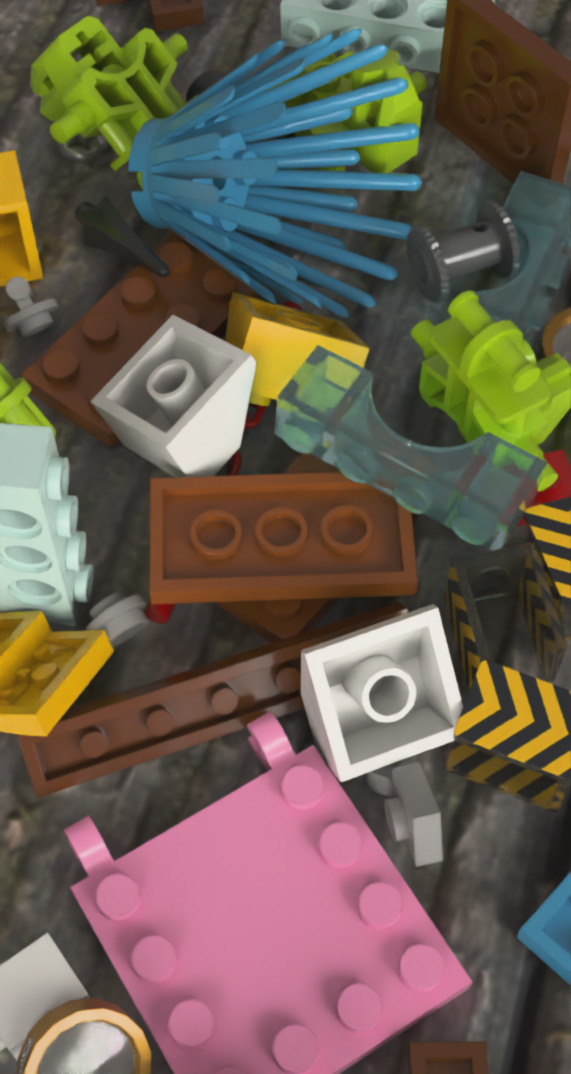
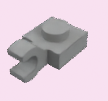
[365,755,443,867]

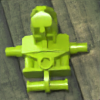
[30,16,198,189]
[260,48,427,173]
[411,290,571,491]

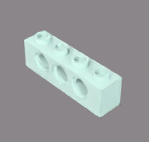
[280,0,495,73]
[0,423,94,626]

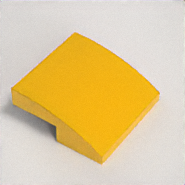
[0,610,114,737]

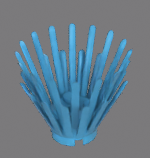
[128,28,422,318]

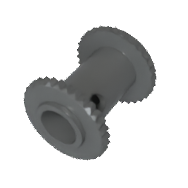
[407,200,520,303]

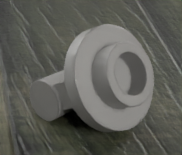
[3,277,59,338]

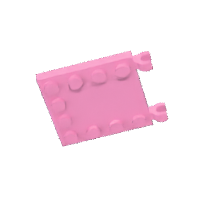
[64,711,473,1074]

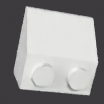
[90,315,256,478]
[301,604,463,782]

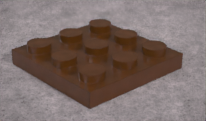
[434,0,571,209]

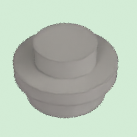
[86,592,149,649]

